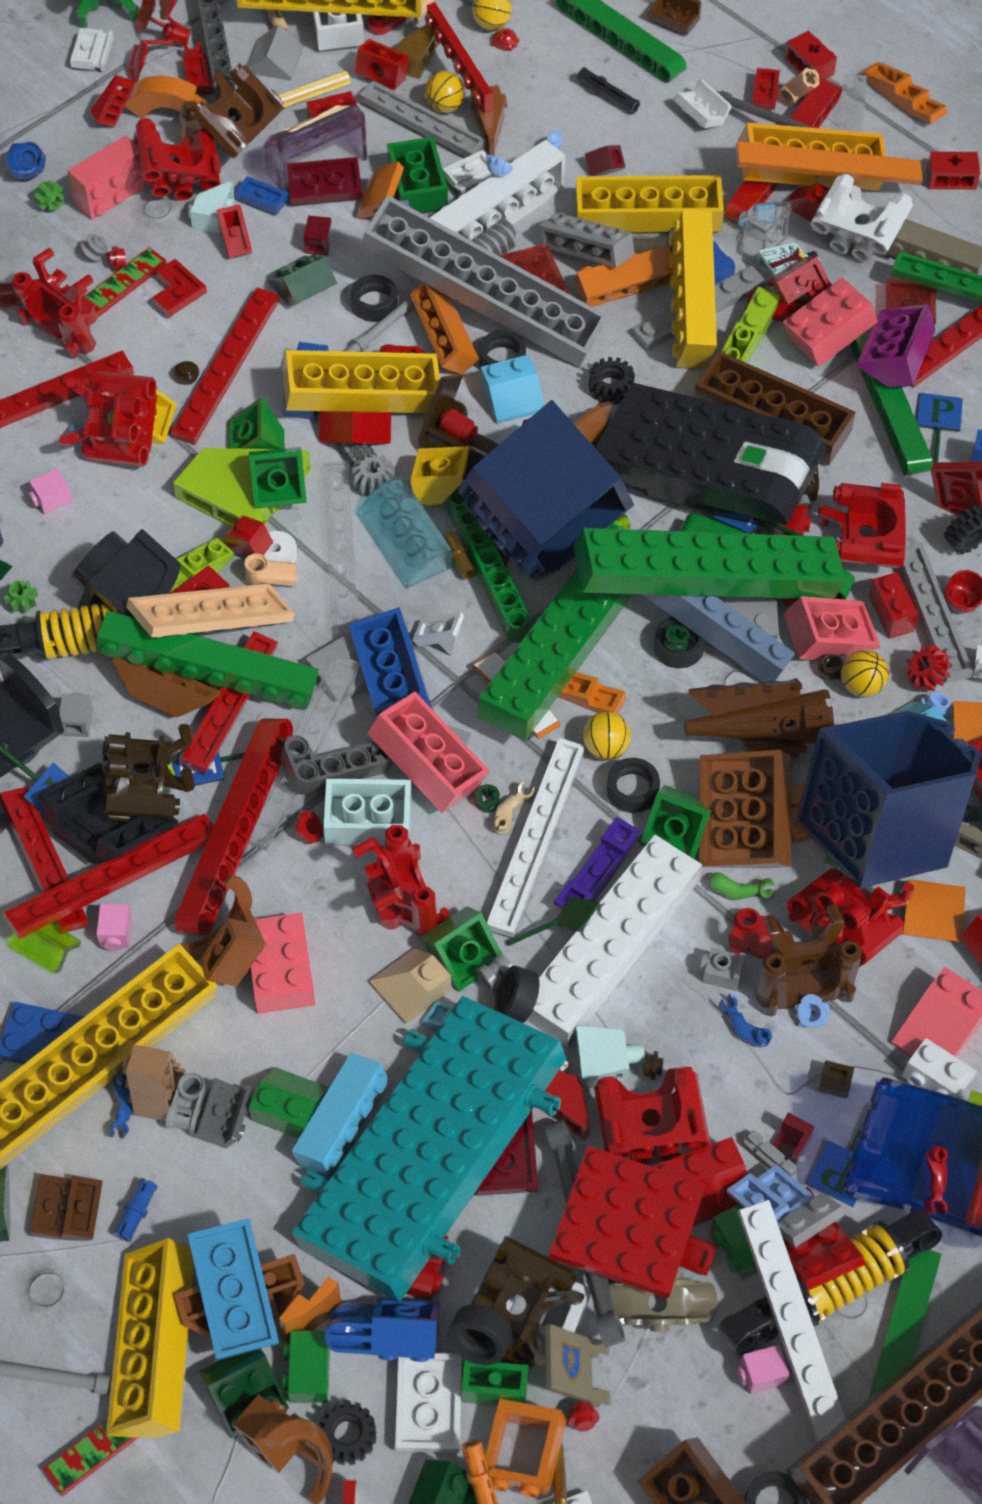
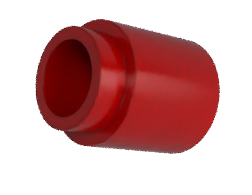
[439,409,478,444]

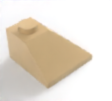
[370,948,451,1024]

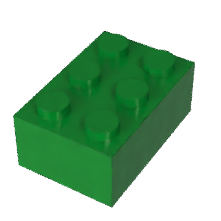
[387,136,448,213]

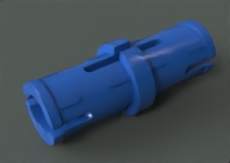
[113,1178,158,1242]

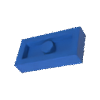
[235,176,289,215]

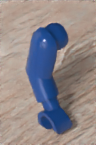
[719,993,772,1048]
[107,1071,133,1139]

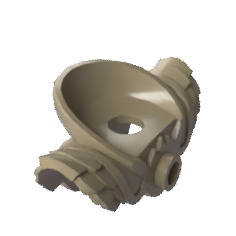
[609,1273,717,1332]

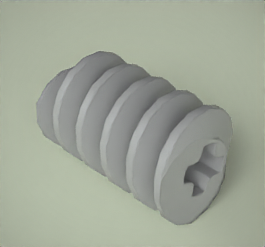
[471,219,516,257]

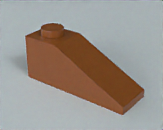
[471,85,507,156]

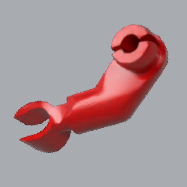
[923,1146,948,1215]

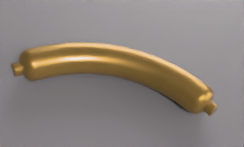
[553,1443,567,1504]

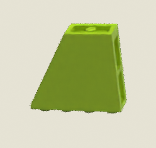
[173,448,311,527]

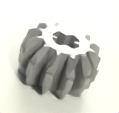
[351,453,395,497]

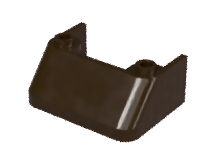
[418,374,528,475]

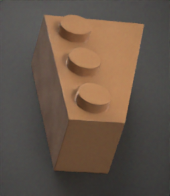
[123,1045,185,1121]

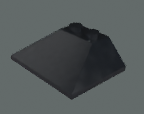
[38,762,178,864]

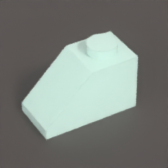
[188,182,235,234]

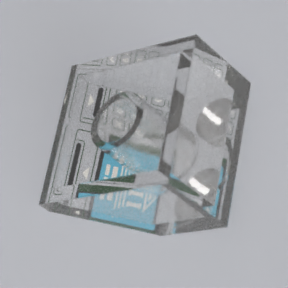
[736,201,792,264]

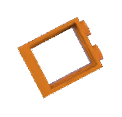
[485,1399,567,1498]

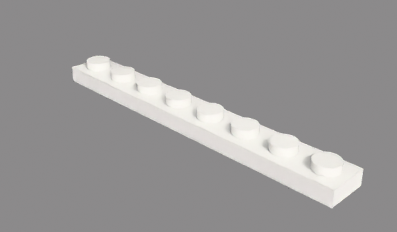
[487,738,585,938]
[737,1200,845,1443]

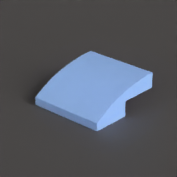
[727,1164,815,1221]

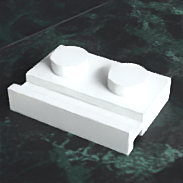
[70,28,114,71]
[443,150,493,196]

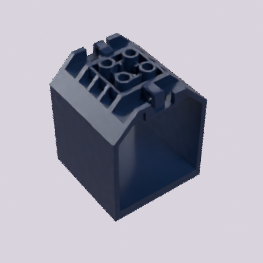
[458,400,634,581]
[795,711,981,889]

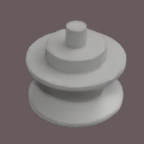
[81,234,108,261]

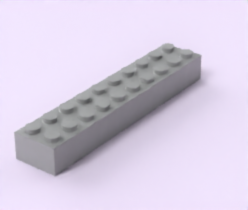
[360,195,607,368]

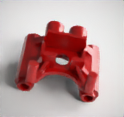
[132,118,221,201]
[11,248,98,358]
[59,371,157,467]
[817,483,906,569]
[352,825,449,939]
[787,868,914,967]
[594,1067,711,1164]

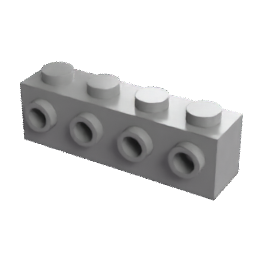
[539,213,635,268]

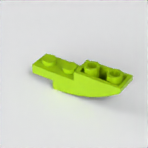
[721,286,781,363]
[170,537,234,593]

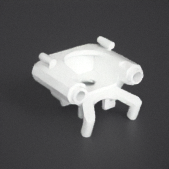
[810,174,913,262]

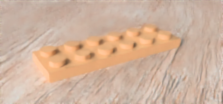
[126,584,295,638]

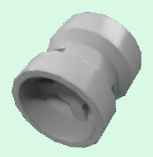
[476,954,512,994]

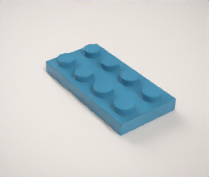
[188,1218,279,1361]

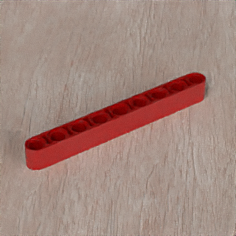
[725,78,843,226]
[175,718,293,936]

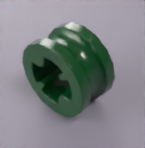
[664,625,690,652]
[475,784,500,813]

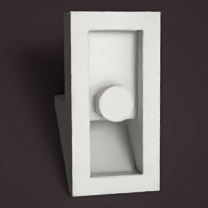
[412,612,464,655]

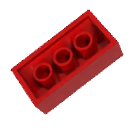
[652,1137,747,1226]

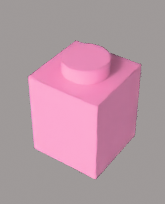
[29,468,73,515]
[97,904,132,951]
[737,1345,789,1394]

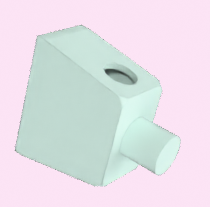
[576,1026,645,1090]

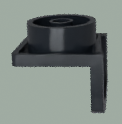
[71,529,181,618]
[0,651,64,778]

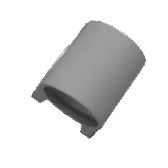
[165,1072,207,1134]

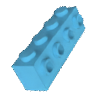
[292,1053,388,1177]

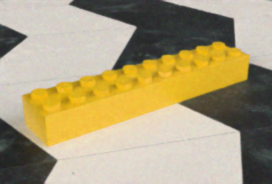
[0,944,218,1170]

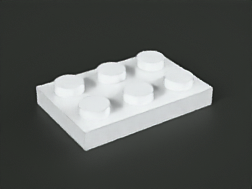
[395,1353,462,1452]

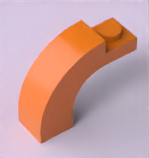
[124,75,210,120]

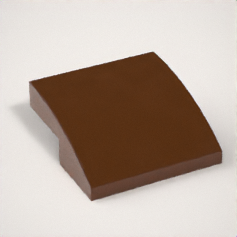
[29,1174,103,1241]

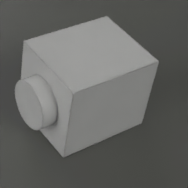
[59,693,93,737]

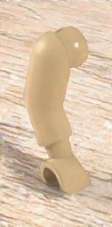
[493,781,534,834]

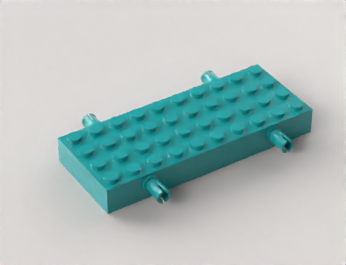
[292,996,566,1303]

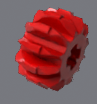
[904,645,953,692]

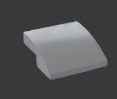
[722,596,779,638]
[305,632,367,703]

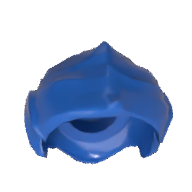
[5,141,46,180]

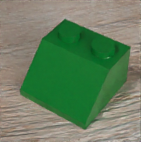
[249,447,307,508]
[420,906,502,992]
[249,1067,330,1139]

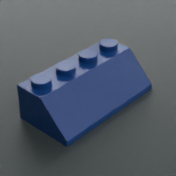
[348,607,434,716]

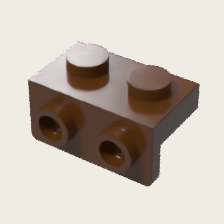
[647,0,702,35]

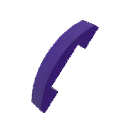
[554,816,640,909]

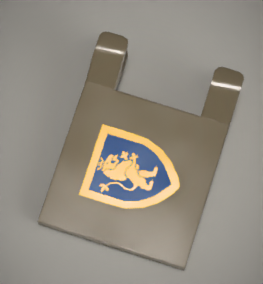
[545,1324,610,1408]

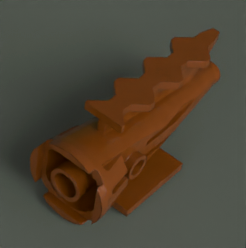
[684,678,834,758]

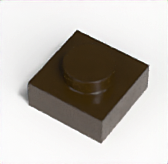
[818,1060,855,1099]

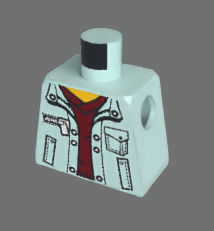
[757,243,820,294]

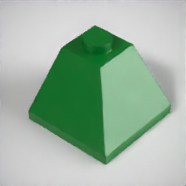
[228,397,285,449]
[641,785,711,860]

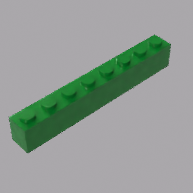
[96,611,319,710]

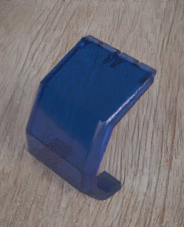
[841,1077,982,1237]

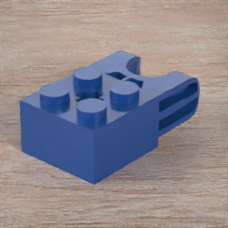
[325,1298,440,1362]

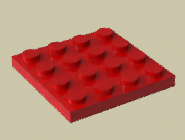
[549,1146,706,1299]

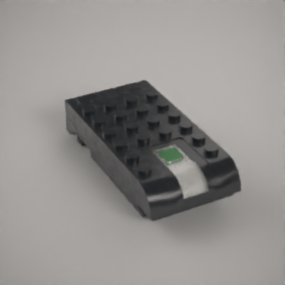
[596,382,826,526]

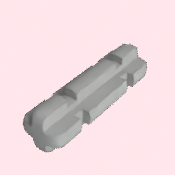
[743,1130,797,1177]

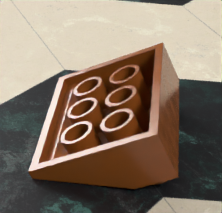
[699,750,791,868]

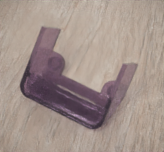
[264,105,367,196]

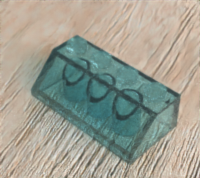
[356,475,452,589]

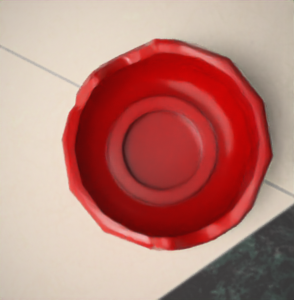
[943,570,982,614]

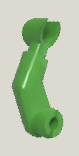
[710,872,774,900]

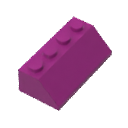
[857,304,935,387]

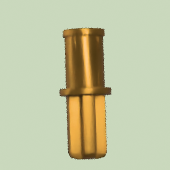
[442,532,477,580]

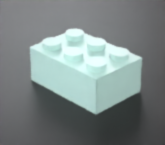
[324,779,412,845]

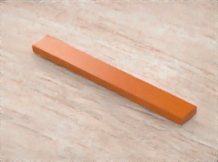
[735,141,923,185]

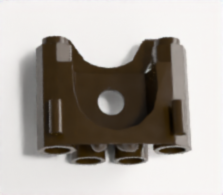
[102,724,195,822]
[467,1236,584,1369]

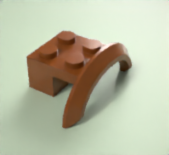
[182,874,266,986]
[232,1395,333,1504]

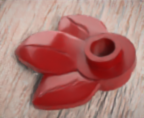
[728,908,784,959]

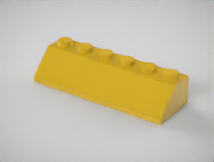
[106,1238,194,1438]

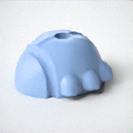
[546,130,562,150]
[486,155,514,177]
[795,994,830,1028]

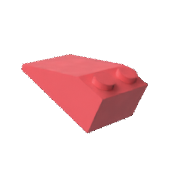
[783,596,880,660]
[891,966,982,1057]

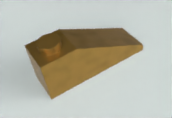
[394,24,439,79]

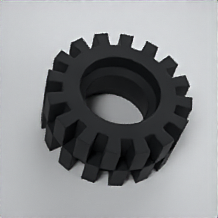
[589,357,635,405]
[944,506,982,554]
[319,1401,376,1465]

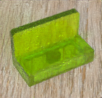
[8,923,81,974]

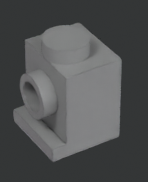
[699,947,746,992]

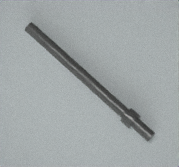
[715,90,813,128]

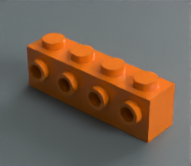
[574,245,673,307]
[410,282,479,375]

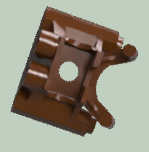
[180,63,285,159]
[756,904,862,1016]

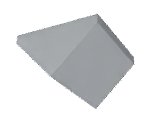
[247,24,303,81]

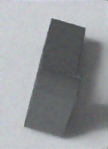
[280,735,393,794]

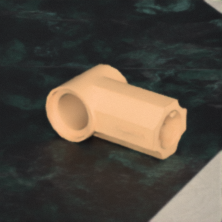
[777,68,819,107]
[244,554,297,586]

